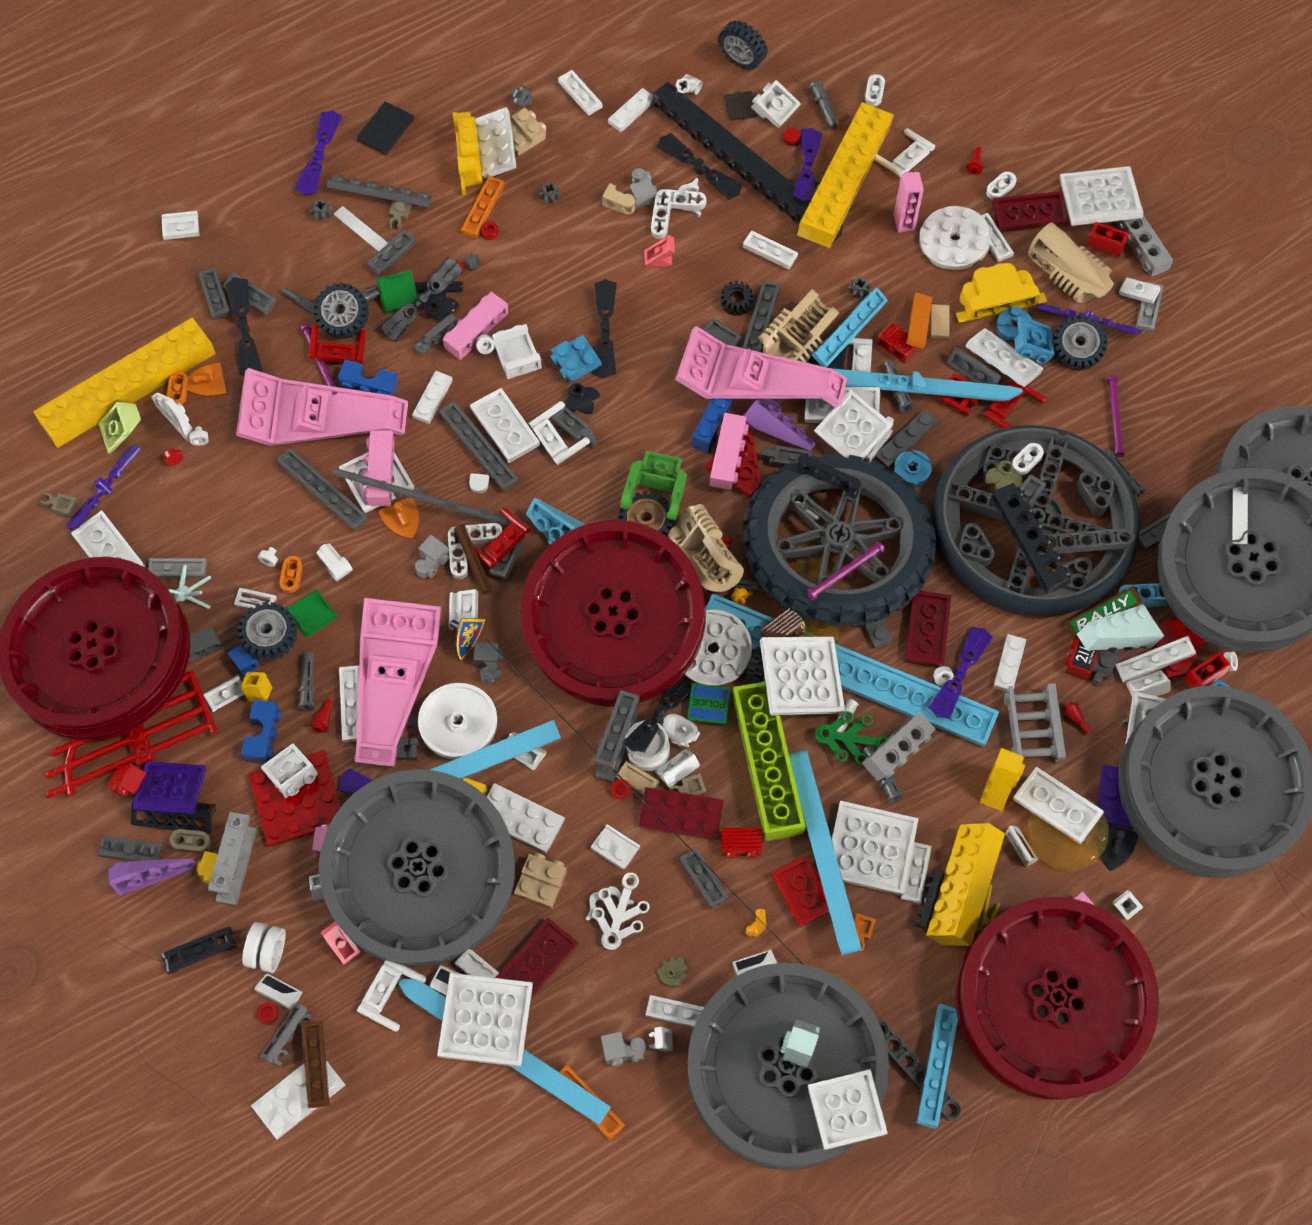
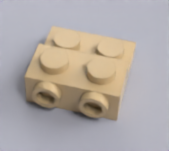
[510,108,546,156]
[514,853,567,909]

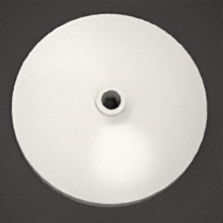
[418,683,497,759]

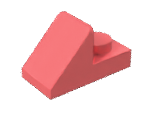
[644,235,675,267]
[321,921,360,965]

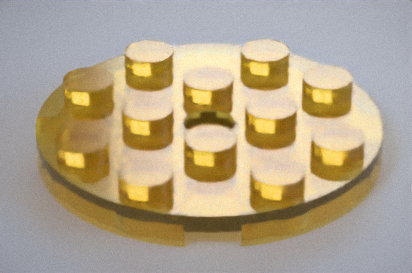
[1027,795,1109,872]

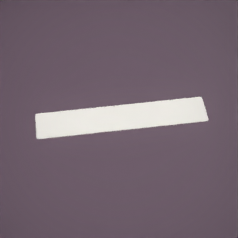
[334,206,388,251]
[1232,487,1248,544]

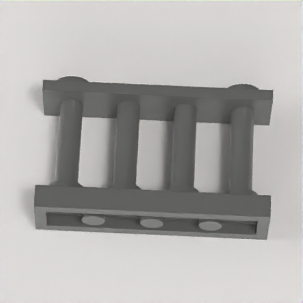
[594,690,639,783]

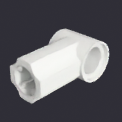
[676,74,703,95]
[316,543,353,581]

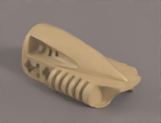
[1028,223,1114,303]
[758,289,840,363]
[668,504,744,592]

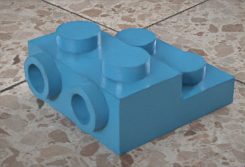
[1014,316,1054,364]
[550,335,602,383]

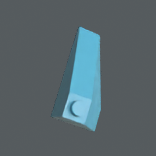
[526,498,586,545]

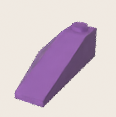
[744,399,817,451]
[108,858,197,896]

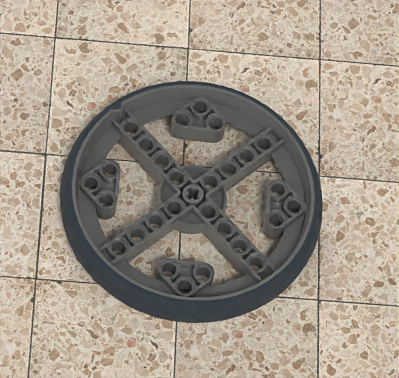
[932,425,1140,617]

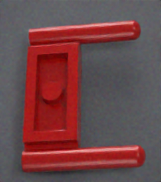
[308,325,366,364]
[984,379,1047,428]
[473,508,531,569]

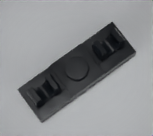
[912,869,945,933]

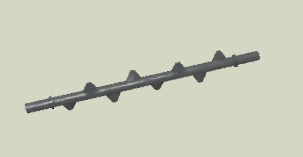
[332,467,513,526]

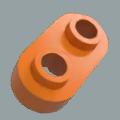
[167,371,189,405]
[279,556,303,594]

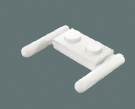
[874,128,935,177]
[848,338,872,372]
[529,401,590,465]
[357,961,426,1032]

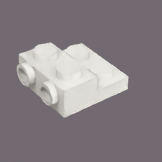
[751,80,801,128]
[261,743,318,798]

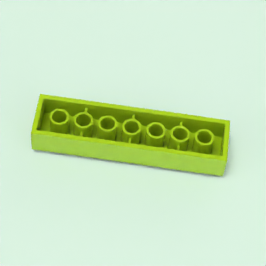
[732,682,806,842]

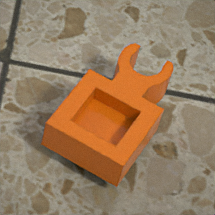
[854,913,876,952]

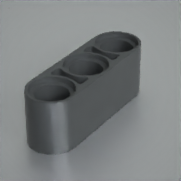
[188,627,222,663]

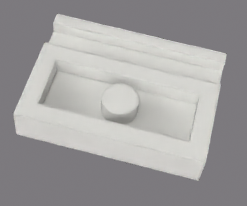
[162,211,200,240]
[449,589,478,631]
[591,824,640,871]

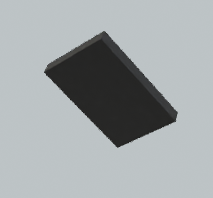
[357,101,414,156]

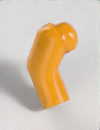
[746,909,766,937]

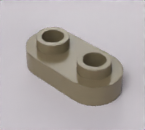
[169,829,211,853]

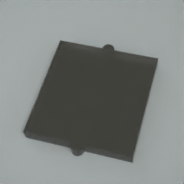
[724,91,758,121]

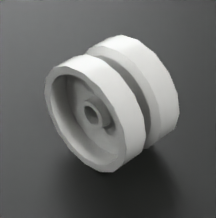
[626,721,670,771]
[242,922,286,973]

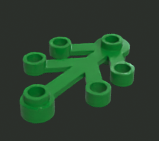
[815,711,888,766]

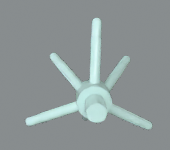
[168,565,211,609]

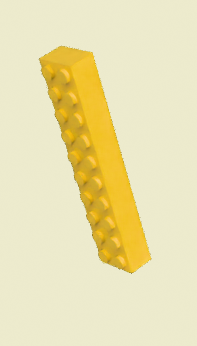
[797,102,894,248]
[33,317,215,448]

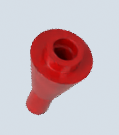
[966,147,983,175]
[310,698,334,733]
[1062,700,1092,734]

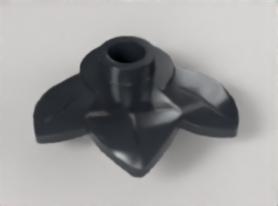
[424,290,459,322]
[565,383,600,414]

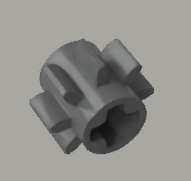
[511,85,534,107]
[539,182,560,204]
[310,199,333,221]
[848,277,871,300]

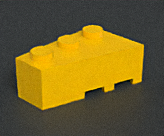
[980,748,1026,811]

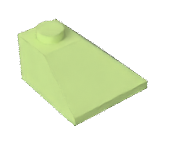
[98,402,141,454]

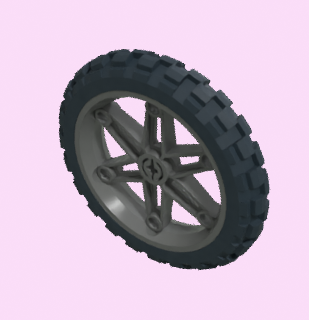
[742,453,936,627]

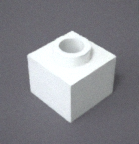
[1112,890,1143,920]

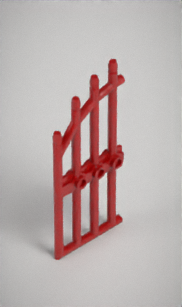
[45,670,218,798]

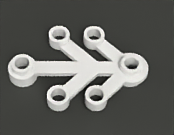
[592,873,649,950]

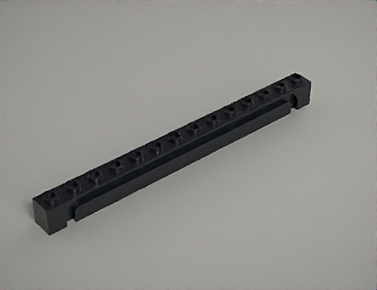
[653,82,844,243]

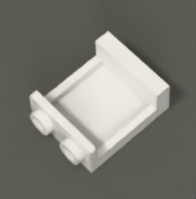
[492,324,542,379]

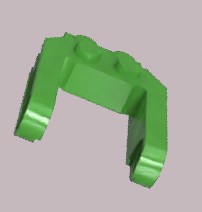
[620,450,687,521]

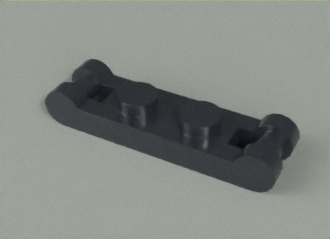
[796,455,861,498]
[160,927,237,975]

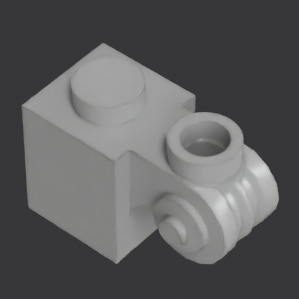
[630,168,657,208]
[415,535,449,578]
[601,1032,645,1067]

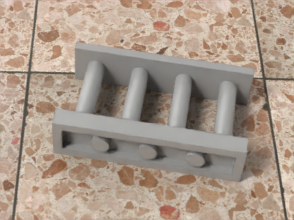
[1003,684,1066,764]
[208,812,258,907]

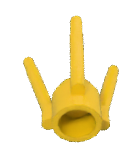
[975,884,1000,934]

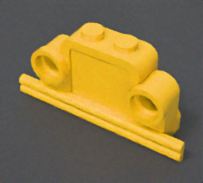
[453,112,483,195]
[956,263,1047,323]

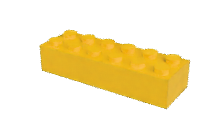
[926,823,1005,946]

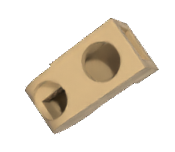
[602,184,635,215]

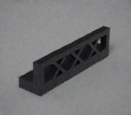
[131,800,216,834]

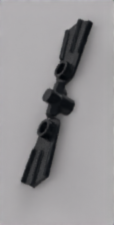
[657,133,743,200]
[381,257,463,341]
[226,277,263,376]
[593,279,617,378]
[623,680,691,753]

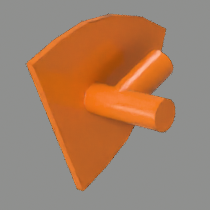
[188,362,227,397]
[378,497,419,539]

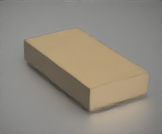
[931,304,949,339]
[615,761,659,796]

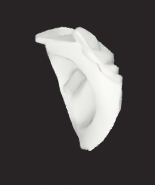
[663,714,700,747]

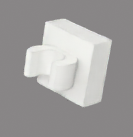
[649,1027,673,1052]

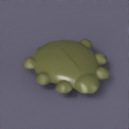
[657,957,688,986]

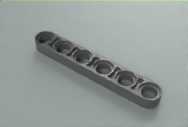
[1027,529,1134,555]
[878,1020,961,1121]

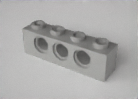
[1116,215,1173,277]
[862,711,936,781]

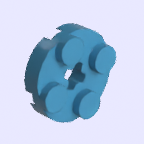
[996,306,1032,342]
[894,450,932,488]

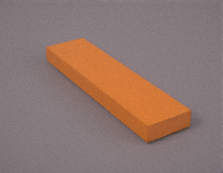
[461,176,505,239]
[906,292,933,349]
[559,1065,625,1141]

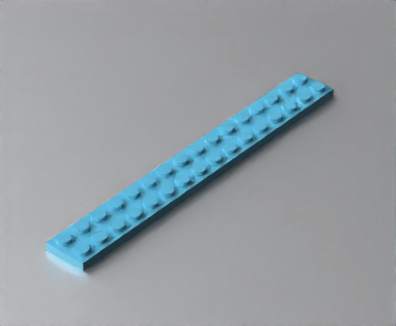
[706,594,999,747]

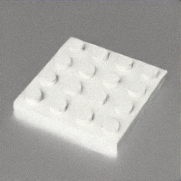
[1060,166,1143,226]
[760,637,845,715]
[832,801,919,896]
[437,973,533,1067]

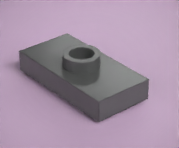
[702,318,742,347]

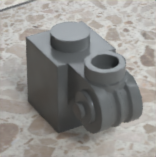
[473,642,503,685]

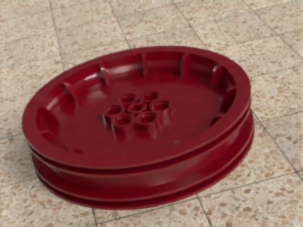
[520,520,706,707]
[0,557,191,741]
[955,897,1159,1100]

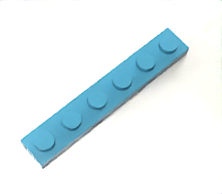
[812,287,888,367]
[916,1004,958,1129]

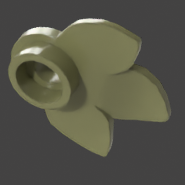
[985,460,1023,490]

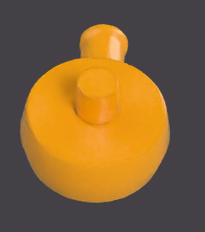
[731,587,753,604]

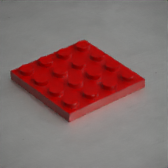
[248,750,341,848]

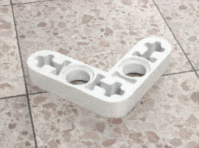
[651,189,707,239]
[448,523,502,580]

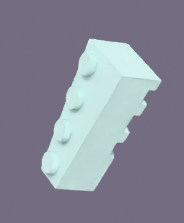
[1077,604,1164,650]
[781,1019,820,1068]

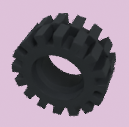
[721,281,753,316]
[745,647,765,683]

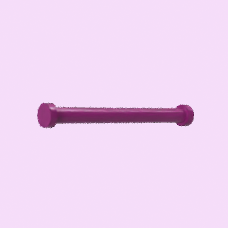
[300,324,338,395]
[1107,375,1125,458]
[806,542,884,600]

